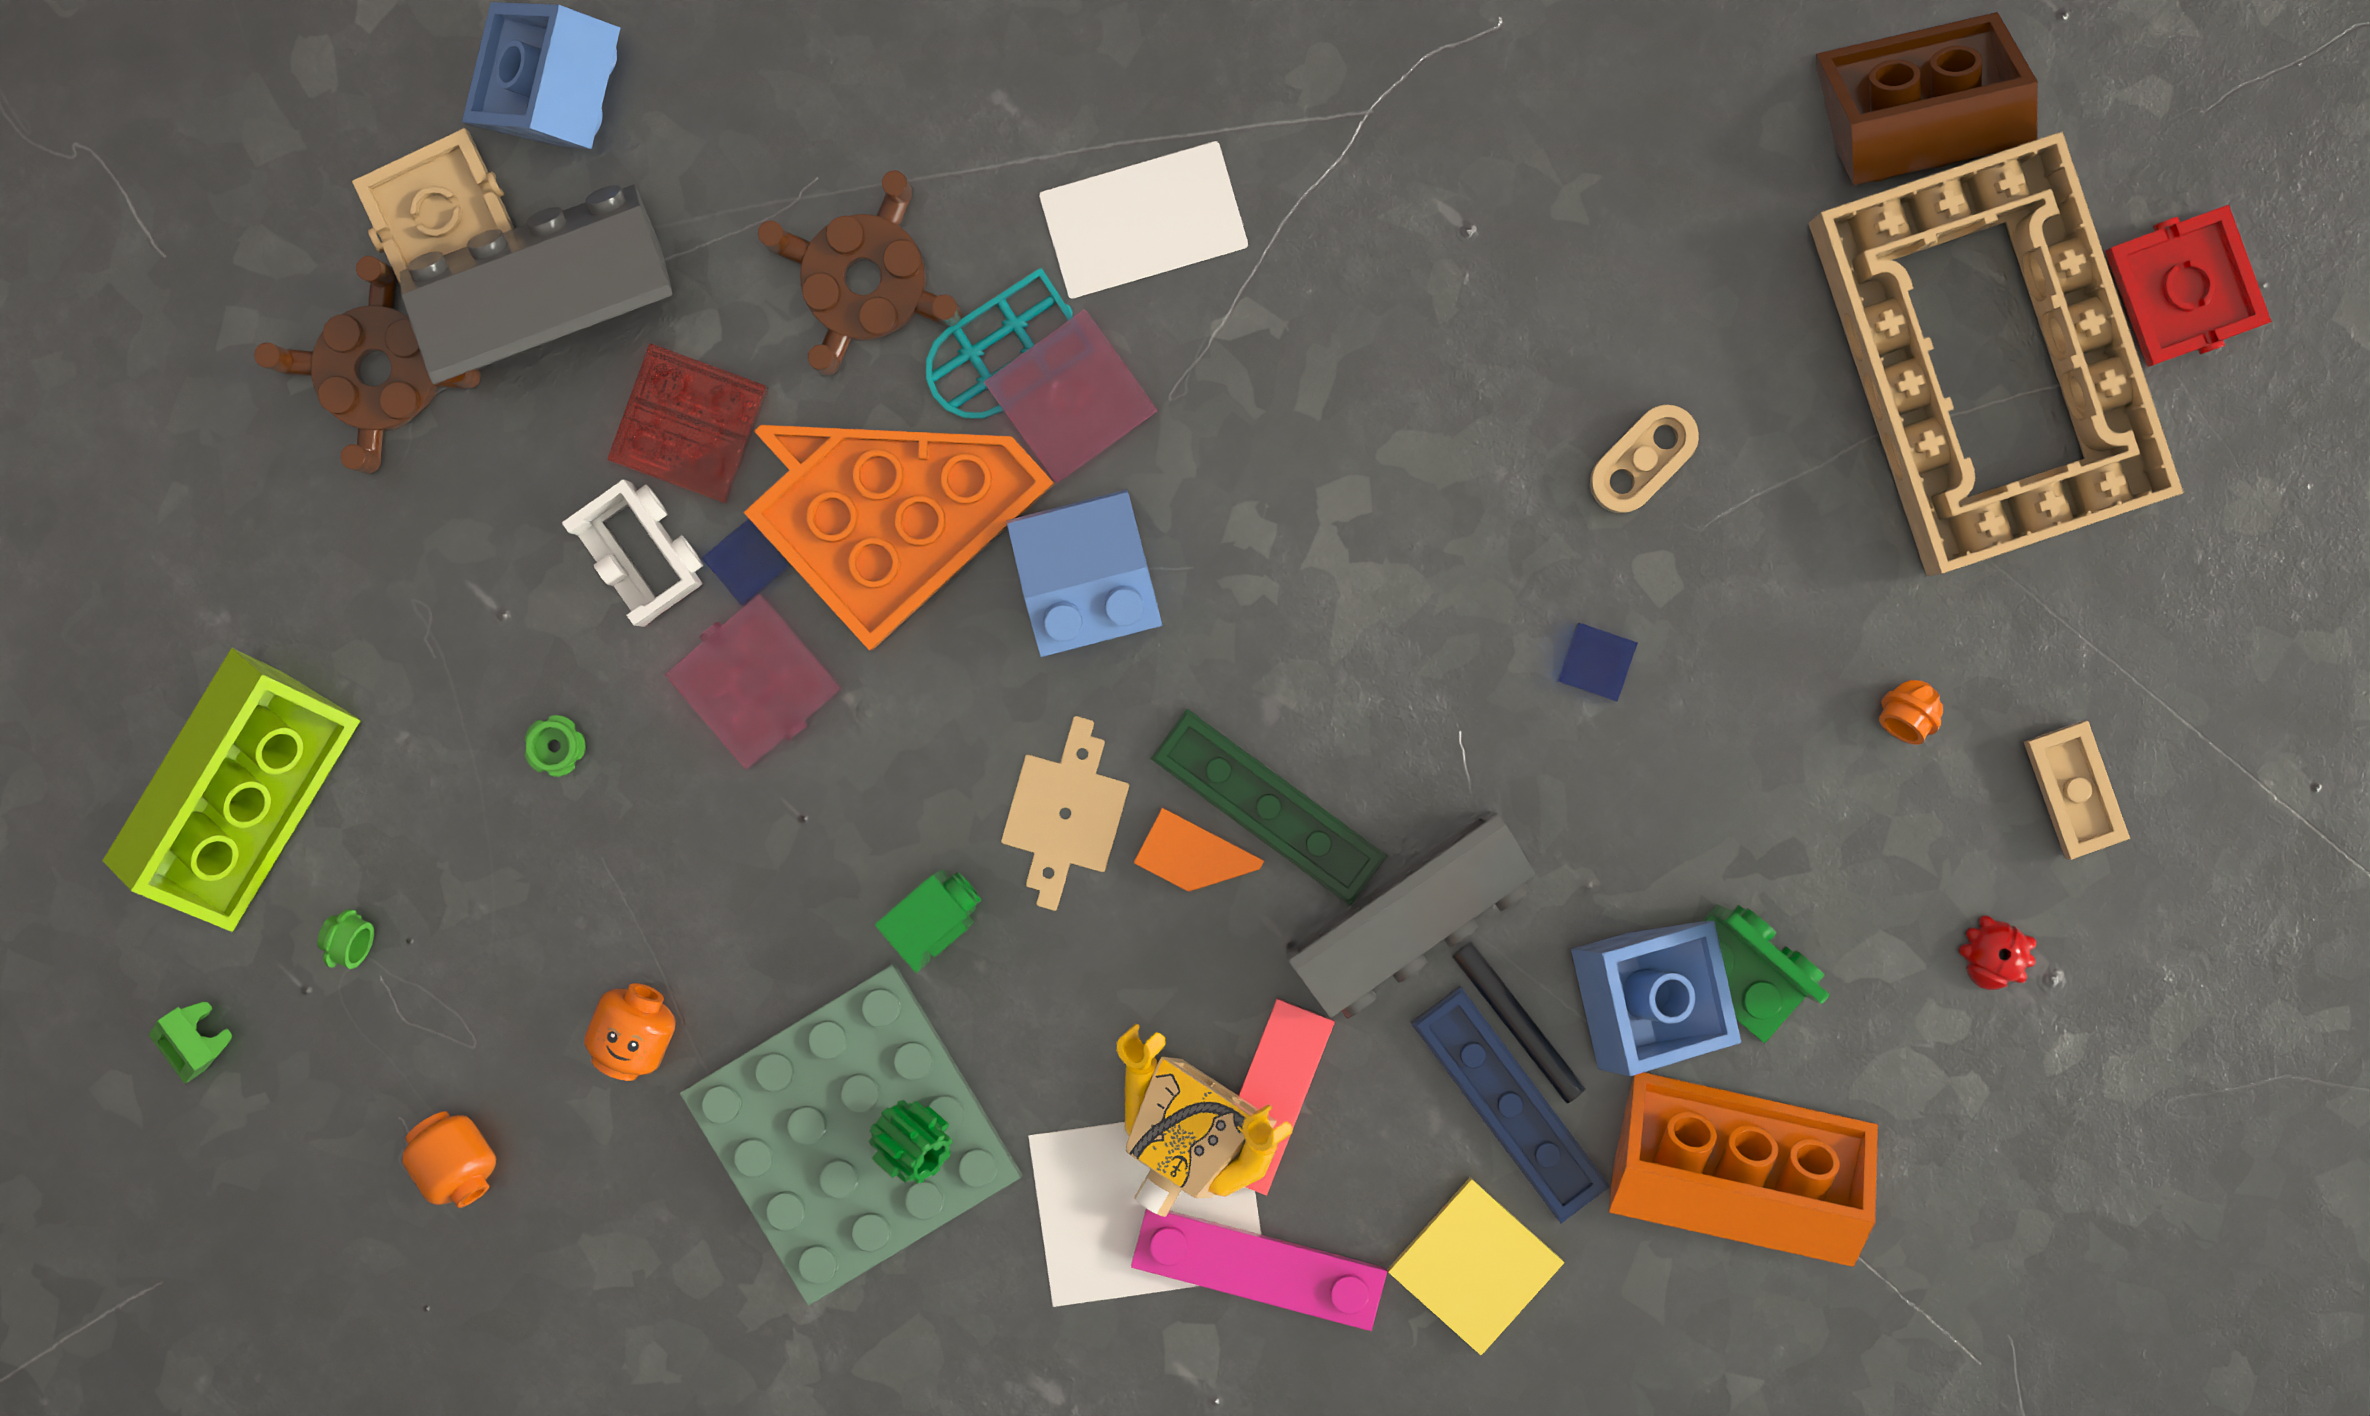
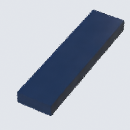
[1410,986,1610,1224]

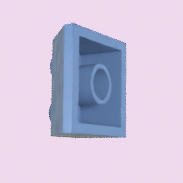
[462,2,620,149]
[1007,489,1163,657]
[1571,921,1741,1076]

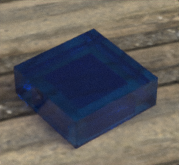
[702,518,791,606]
[1557,623,1638,702]

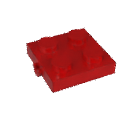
[2105,204,2272,367]

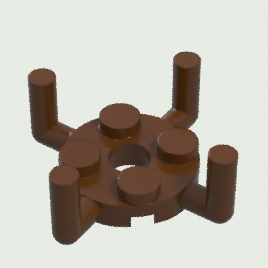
[758,170,961,376]
[254,256,481,474]

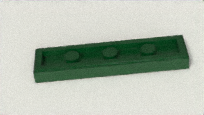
[1150,709,1387,906]

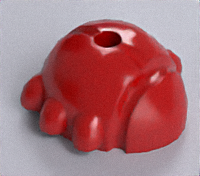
[1959,915,2037,990]

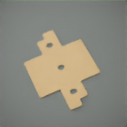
[1001,716,1129,911]

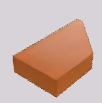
[1134,807,1264,892]

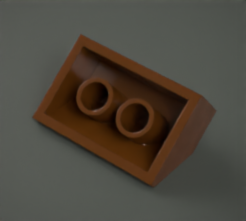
[1816,12,2038,185]

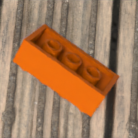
[1609,1072,1878,1267]

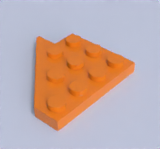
[744,425,1055,651]

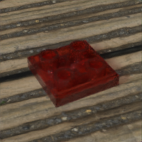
[607,343,769,503]

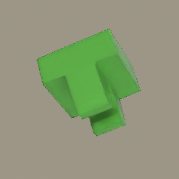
[148,1002,232,1084]

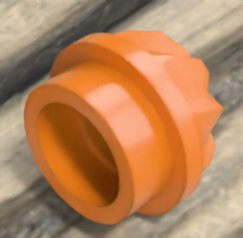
[1879,680,1943,745]

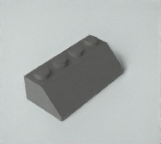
[400,184,673,385]
[1286,810,1537,1019]

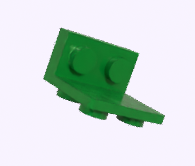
[1701,904,1830,1044]

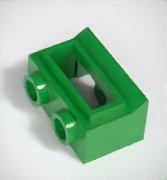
[875,869,982,973]

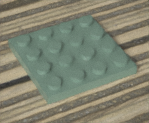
[680,963,1022,1306]

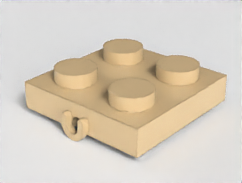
[352,128,515,283]

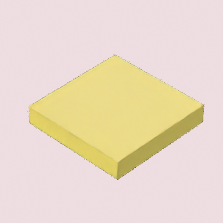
[1387,1177,1564,1355]

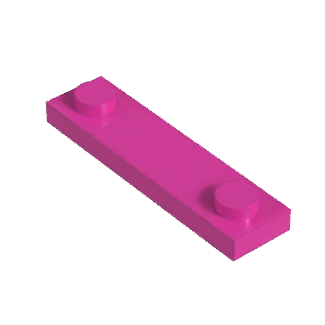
[1131,1208,1388,1331]

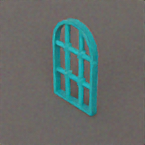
[926,268,1095,419]

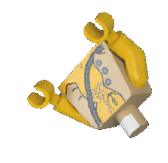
[1116,1023,1293,1217]

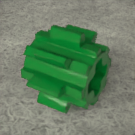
[868,1100,953,1184]

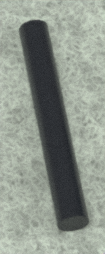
[1452,941,1586,1104]

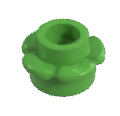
[525,715,586,777]
[317,909,374,969]

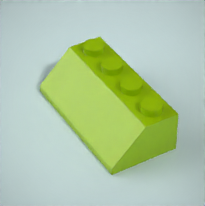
[102,648,360,932]

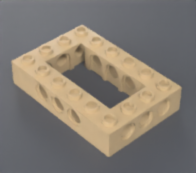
[1808,132,2184,576]

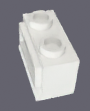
[562,479,703,627]

